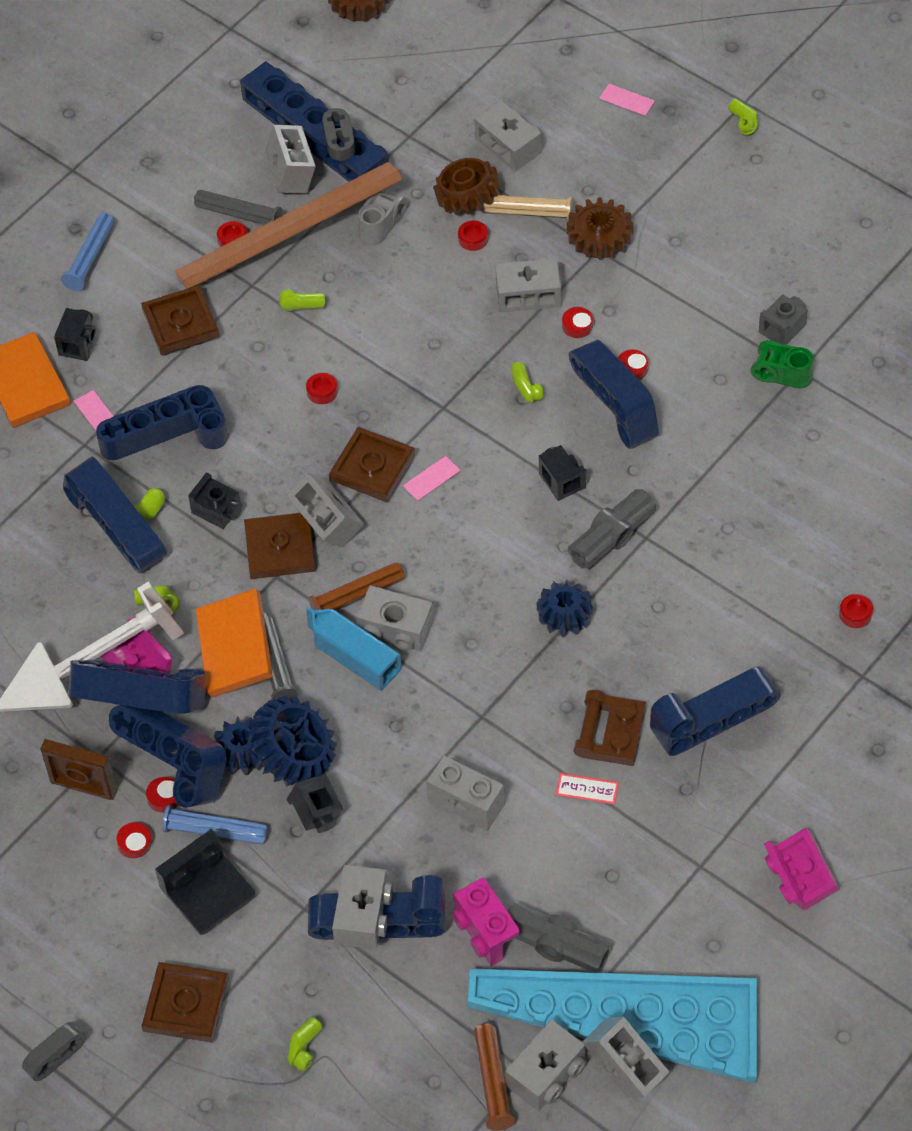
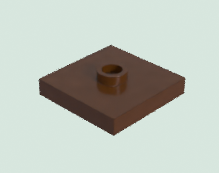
[141,285,220,355]
[329,427,415,502]
[244,513,315,579]
[40,739,117,800]
[141,962,229,1043]

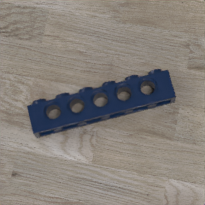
[240,61,389,182]

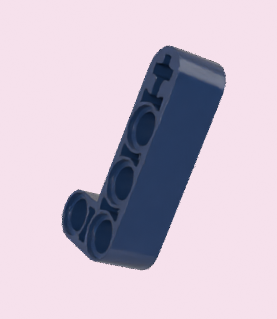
[568,339,659,449]
[96,385,228,460]
[63,456,167,573]
[68,660,207,714]
[650,666,781,756]
[108,705,227,808]
[308,875,445,940]

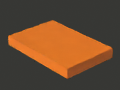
[0,332,71,428]
[196,588,273,697]

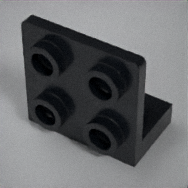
[155,829,256,935]

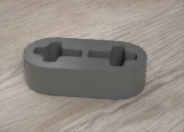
[322,108,355,161]
[22,1022,86,1081]

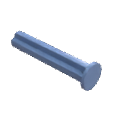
[61,212,115,291]
[163,805,267,845]

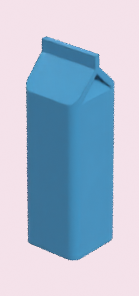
[306,607,401,691]

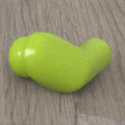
[510,362,544,403]
[287,1017,322,1071]

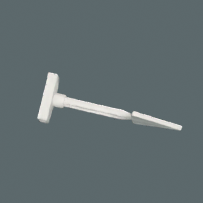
[0,581,184,712]

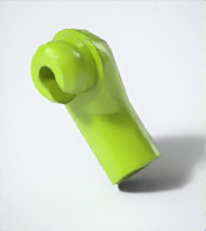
[728,98,758,135]
[279,289,325,311]
[133,488,165,520]
[134,586,180,613]

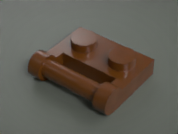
[573,690,646,766]

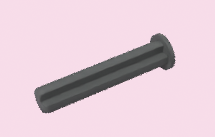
[194,190,283,225]
[264,613,298,700]

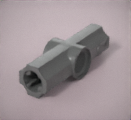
[568,489,656,569]
[508,903,611,973]

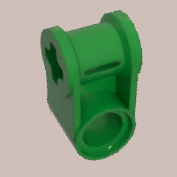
[750,340,813,389]

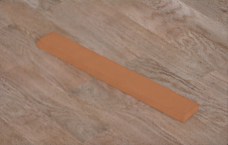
[175,162,402,289]

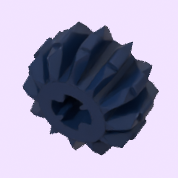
[536,579,593,638]
[214,716,261,775]

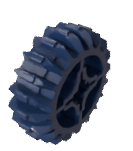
[246,695,337,787]

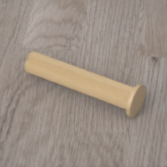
[482,195,573,221]

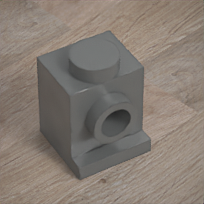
[759,294,808,345]

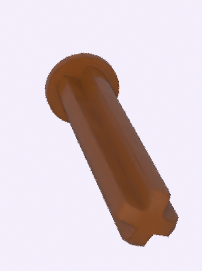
[309,563,405,610]
[474,1023,515,1130]

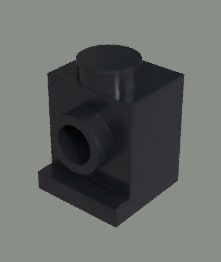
[54,308,96,361]
[539,445,586,501]
[188,472,242,529]
[287,774,343,833]

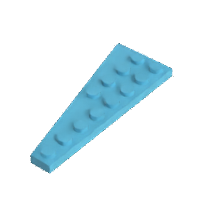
[468,969,757,1083]

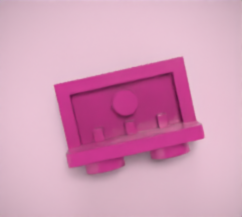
[101,617,172,672]
[764,828,840,910]
[452,878,519,967]

